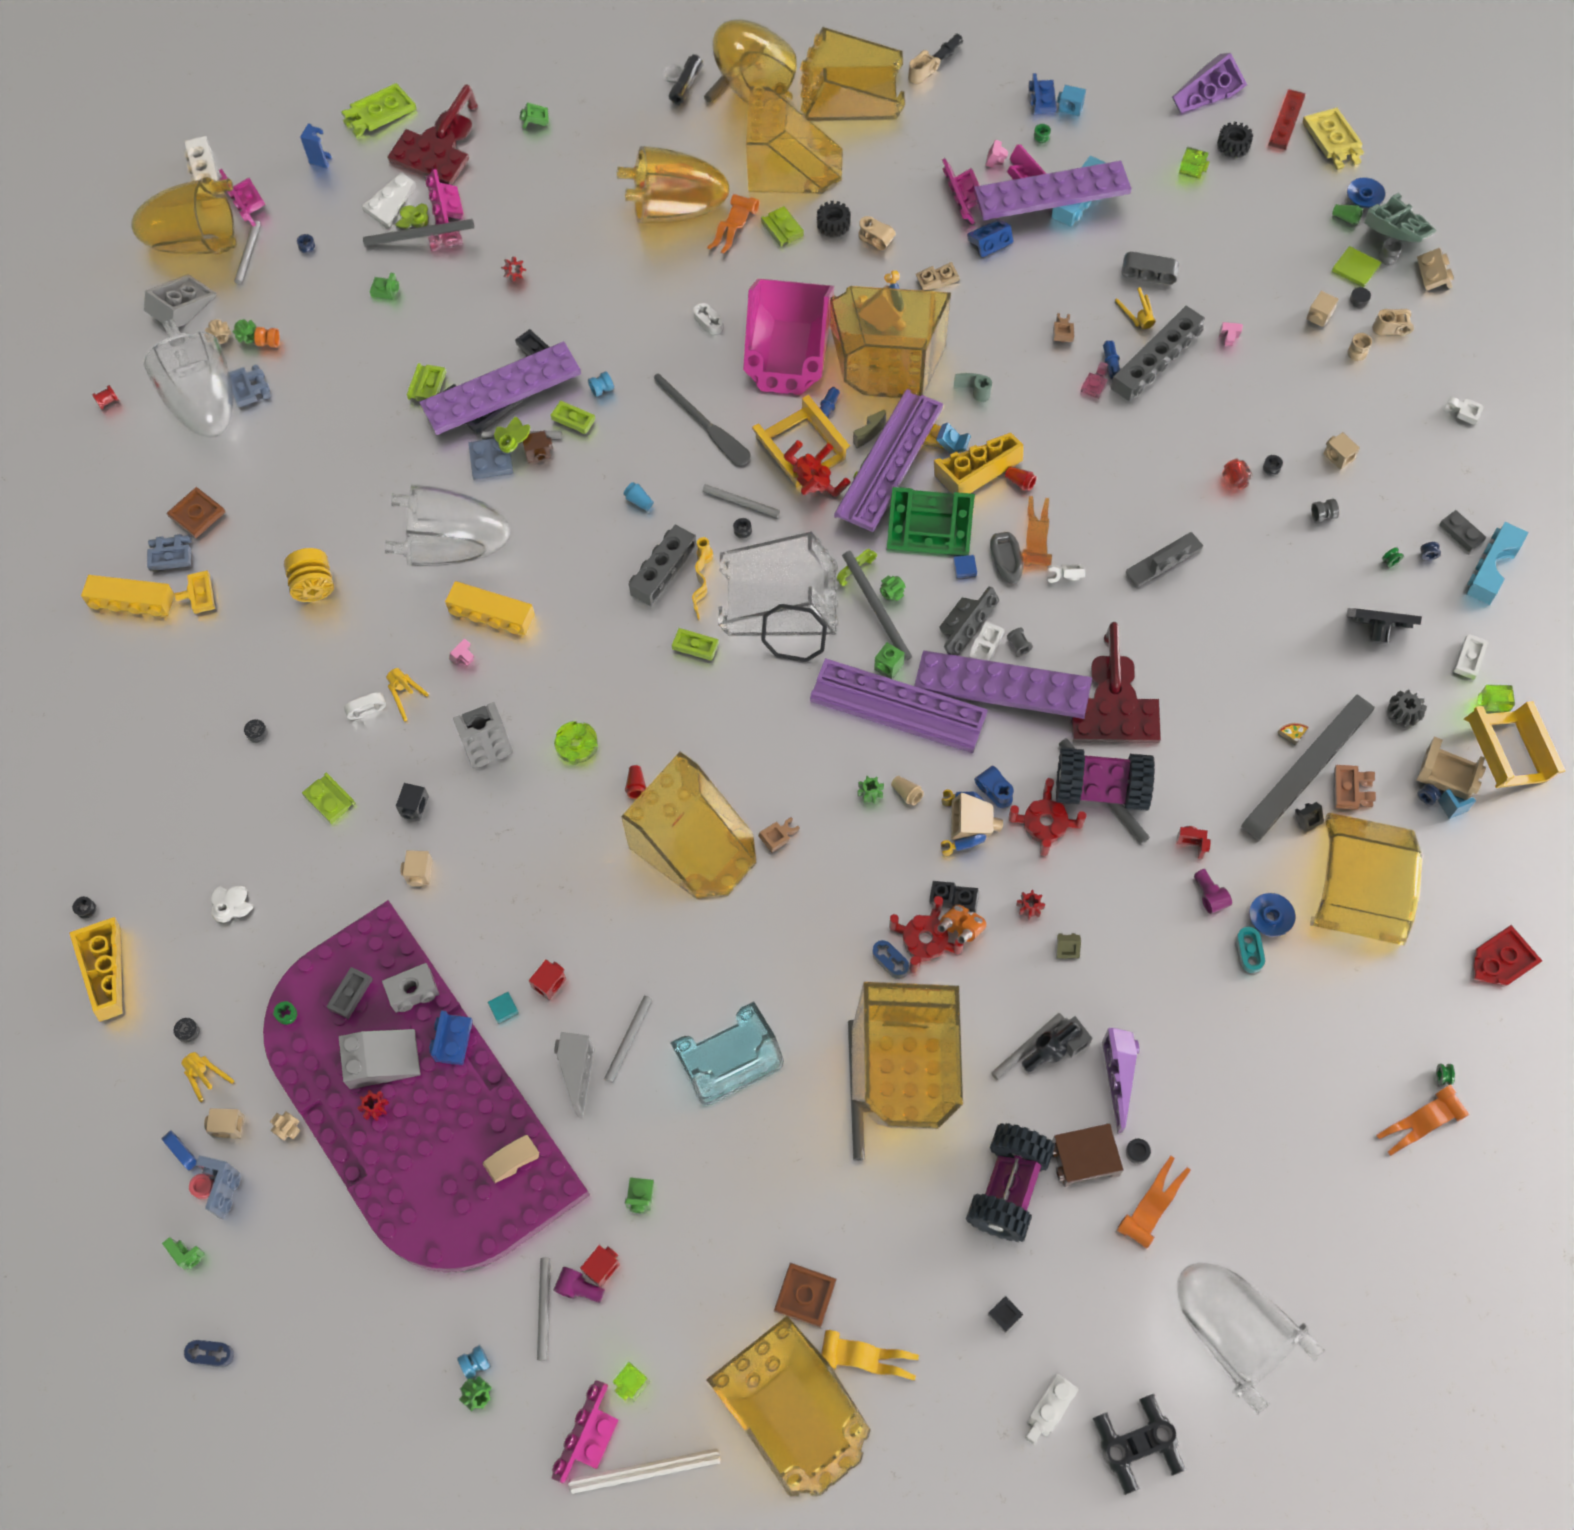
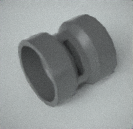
[1378,237,1403,265]
[1311,499,1339,523]

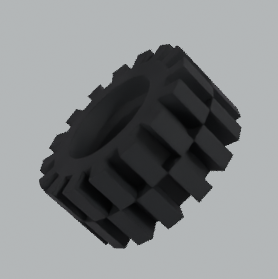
[1217,122,1253,158]
[817,201,851,237]

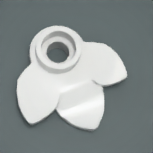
[210,886,253,923]

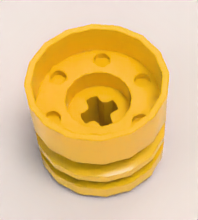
[284,548,334,602]

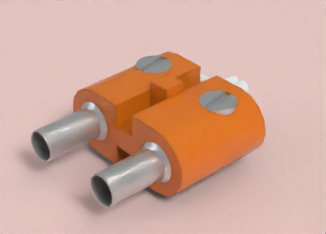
[938,905,987,944]

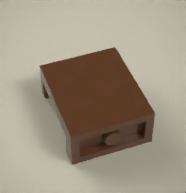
[1052,1123,1124,1187]

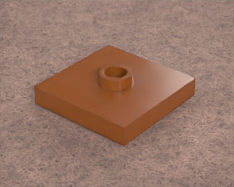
[166,487,226,538]
[774,1263,837,1328]

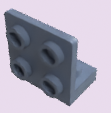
[196,1155,241,1219]

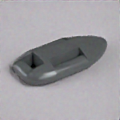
[990,531,1024,584]

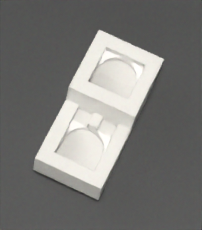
[968,621,1005,661]

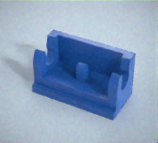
[300,123,332,168]

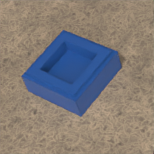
[953,555,977,578]

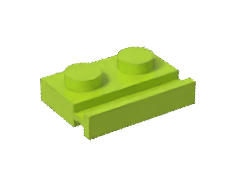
[761,206,804,247]
[407,363,446,401]
[302,772,356,824]

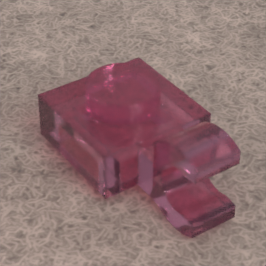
[428,231,463,252]
[1081,362,1108,399]

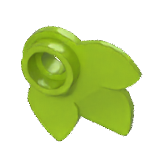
[395,203,429,229]
[494,417,530,453]

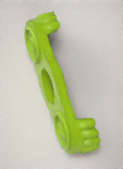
[836,549,877,587]

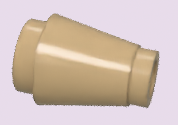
[891,776,924,806]

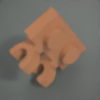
[1334,765,1376,809]

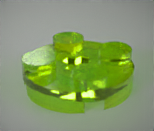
[554,721,598,765]

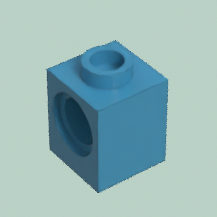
[1057,85,1086,116]

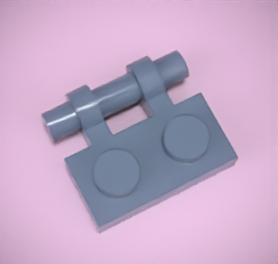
[226,365,270,407]
[147,534,192,571]

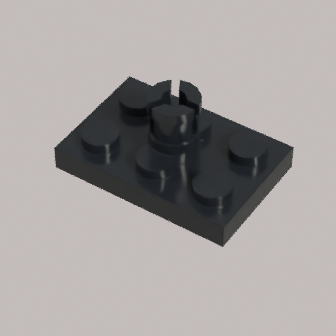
[1347,608,1422,643]

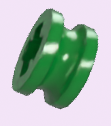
[1034,124,1051,143]
[1382,547,1404,567]
[273,1001,297,1025]
[1436,1064,1455,1085]

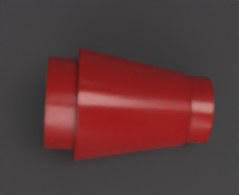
[1005,466,1037,491]
[625,765,647,799]

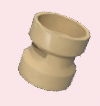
[1347,333,1372,361]

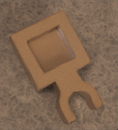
[1053,313,1074,342]
[758,817,800,853]

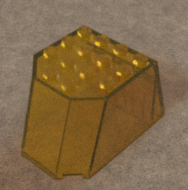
[830,286,951,398]
[852,982,963,1129]

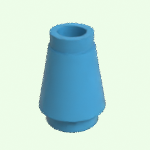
[623,482,654,511]

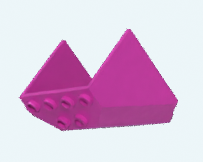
[743,278,835,395]

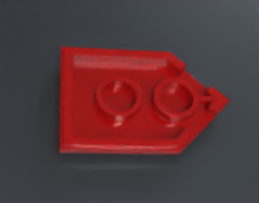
[1474,925,1542,986]

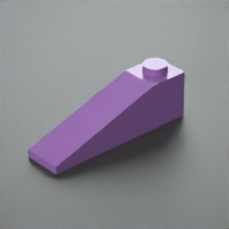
[1172,53,1247,113]
[1102,1028,1140,1134]

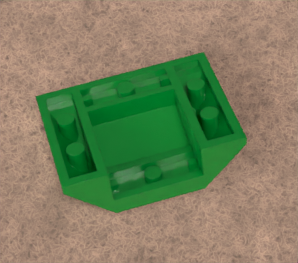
[887,487,975,556]

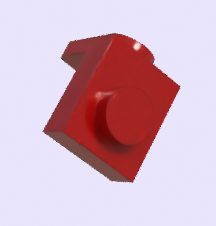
[1176,826,1211,859]

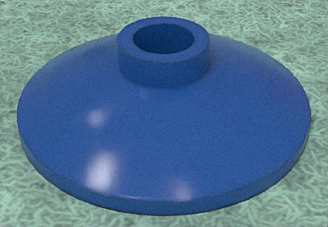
[1347,178,1386,208]
[1249,893,1296,937]

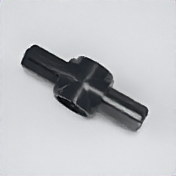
[1022,1021,1081,1072]

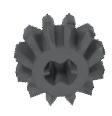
[1387,689,1427,727]

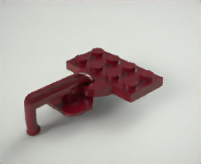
[387,84,478,185]
[1072,622,1161,743]

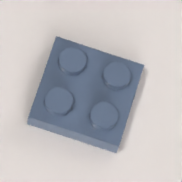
[468,438,514,480]

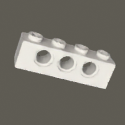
[183,136,226,208]

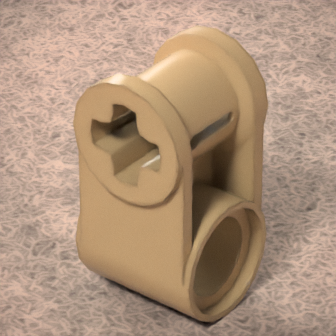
[908,50,940,84]
[858,216,896,250]
[1372,309,1414,336]

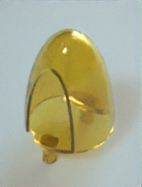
[712,19,797,107]
[617,146,730,223]
[131,177,237,255]

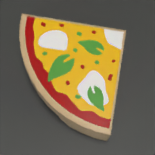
[1277,723,1309,745]

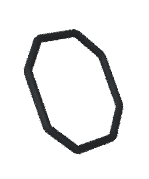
[761,604,827,662]

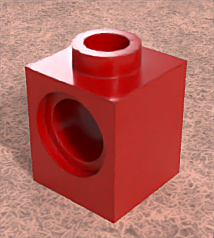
[528,960,567,1000]
[580,1245,620,1288]

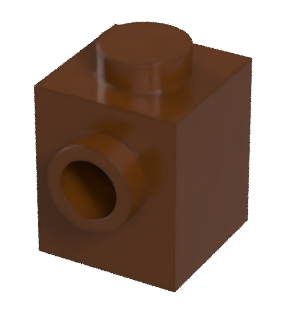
[523,430,553,463]

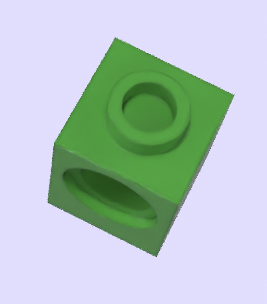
[874,642,905,679]

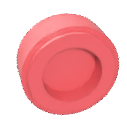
[189,1173,215,1199]

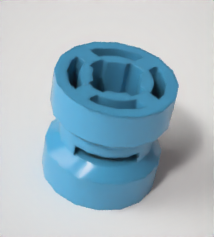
[588,371,614,397]
[457,1345,491,1379]

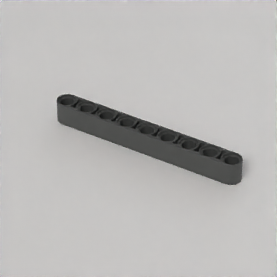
[1241,694,1375,840]

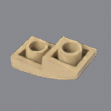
[916,262,960,290]
[483,1135,539,1183]

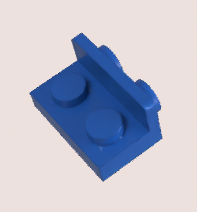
[1028,73,1057,113]
[967,219,1014,257]
[429,1010,473,1065]

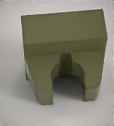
[1056,933,1081,959]

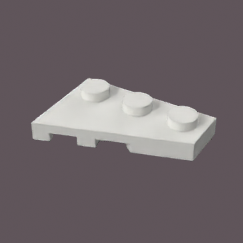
[362,173,416,229]

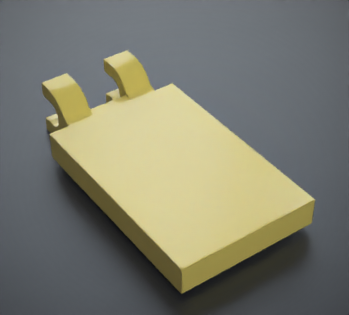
[1302,108,1364,170]

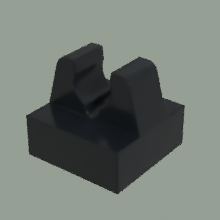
[1295,802,1324,832]
[987,1296,1024,1333]

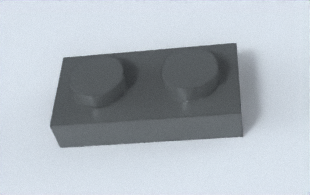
[1439,510,1486,552]
[327,967,373,1019]

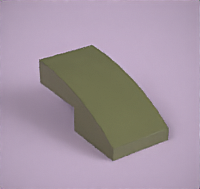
[853,409,886,448]

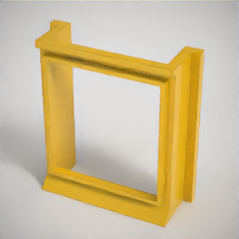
[752,395,850,488]
[1463,701,1565,788]

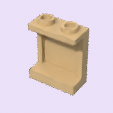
[1417,736,1486,800]

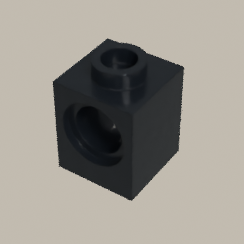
[396,783,429,820]

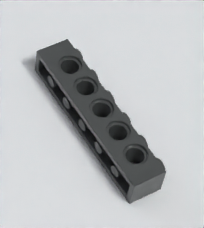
[1111,305,1205,402]

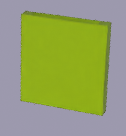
[1332,246,1382,287]

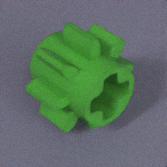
[232,319,256,344]
[880,575,906,602]
[857,776,884,804]
[459,1376,492,1411]

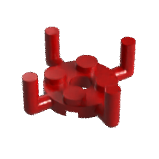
[784,440,851,497]
[1008,778,1087,856]
[889,896,964,973]

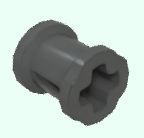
[1007,627,1033,656]

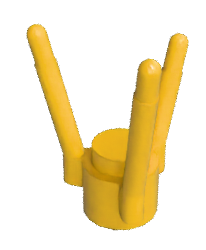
[1115,287,1156,329]
[386,668,429,721]
[181,1052,234,1102]

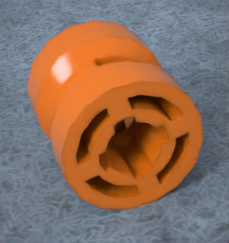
[254,327,280,348]

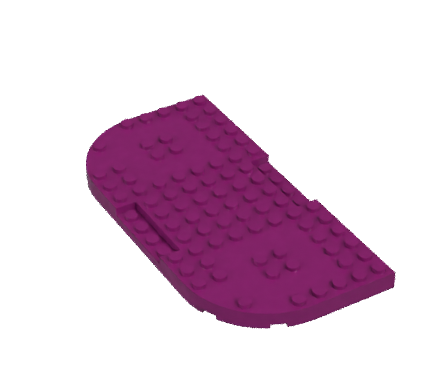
[263,900,590,1272]

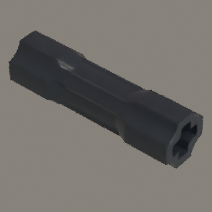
[669,54,703,105]

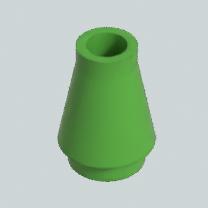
[1332,204,1363,225]

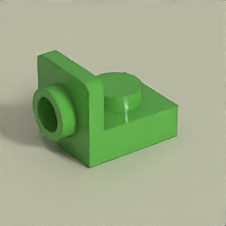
[519,102,549,129]
[370,273,399,300]
[625,1177,654,1213]
[162,1237,205,1270]

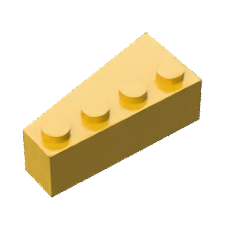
[934,432,1023,494]
[69,917,123,1022]

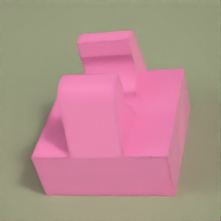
[985,140,1008,168]
[1219,322,1243,346]
[449,638,474,666]

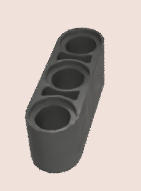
[1121,252,1179,285]

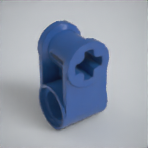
[974,765,1014,809]

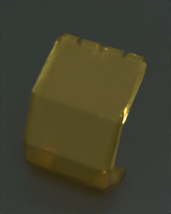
[1310,813,1423,946]

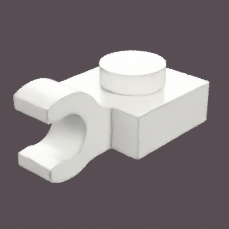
[1443,397,1484,425]
[1047,564,1085,583]

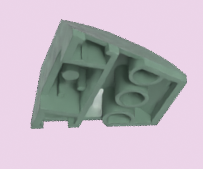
[1364,193,1437,242]

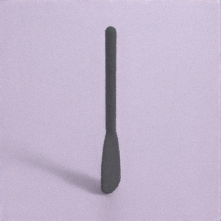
[654,374,751,466]

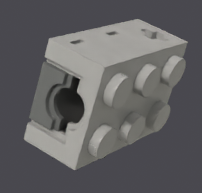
[453,702,513,768]

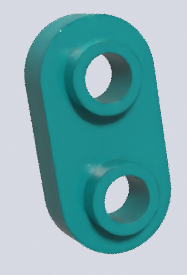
[1236,927,1265,973]

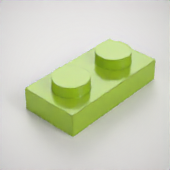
[550,400,596,434]
[672,628,719,661]

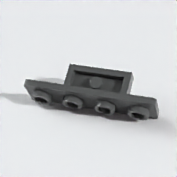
[1125,532,1203,587]
[939,586,999,656]

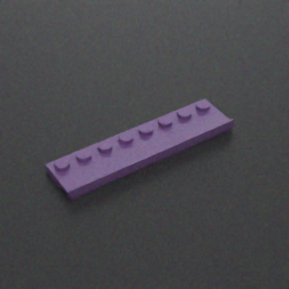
[834,389,943,532]
[810,658,988,753]

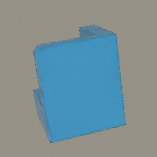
[1438,789,1476,819]

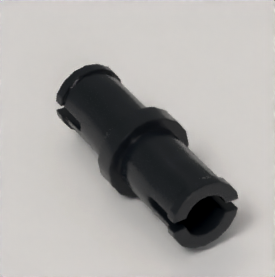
[932,33,963,64]

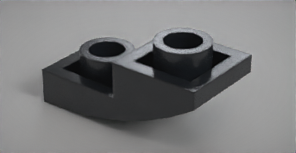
[929,881,980,912]

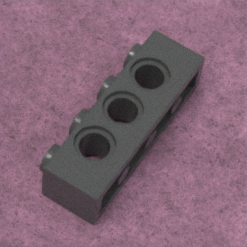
[629,524,697,606]

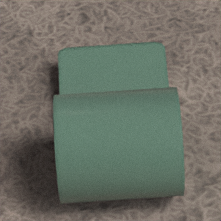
[953,373,992,402]

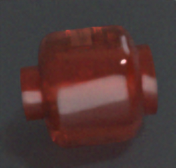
[1222,458,1253,490]

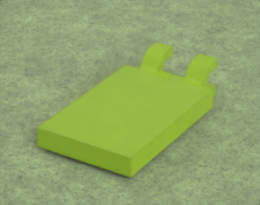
[341,83,417,138]

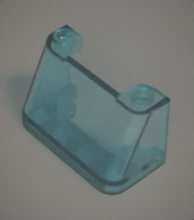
[670,1002,784,1105]

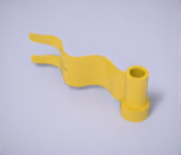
[692,537,714,620]
[816,1330,919,1381]

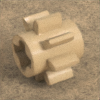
[205,319,232,344]
[270,1111,300,1141]

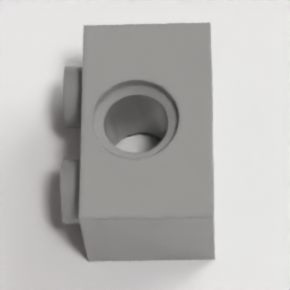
[382,963,440,1012]

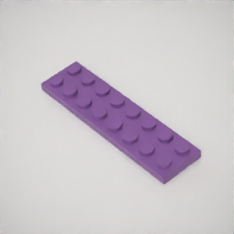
[974,160,1132,220]
[420,341,581,435]
[914,650,1092,719]

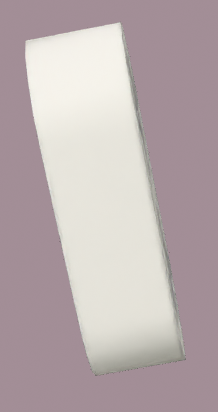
[694,303,724,335]
[344,692,386,720]

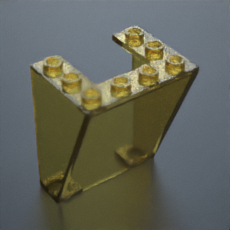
[800,27,905,121]

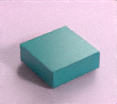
[488,992,519,1024]

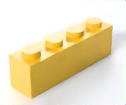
[81,575,175,616]
[445,581,535,635]

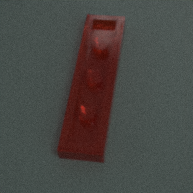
[1268,89,1306,150]

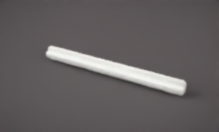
[569,1449,721,1494]

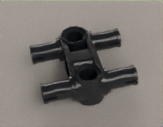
[1093,1394,1187,1495]

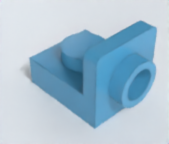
[936,423,971,454]

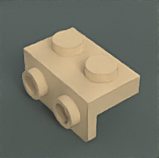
[1417,247,1454,291]

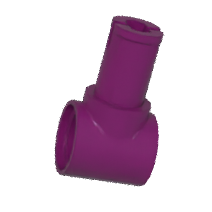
[1194,869,1232,914]
[553,1266,605,1303]

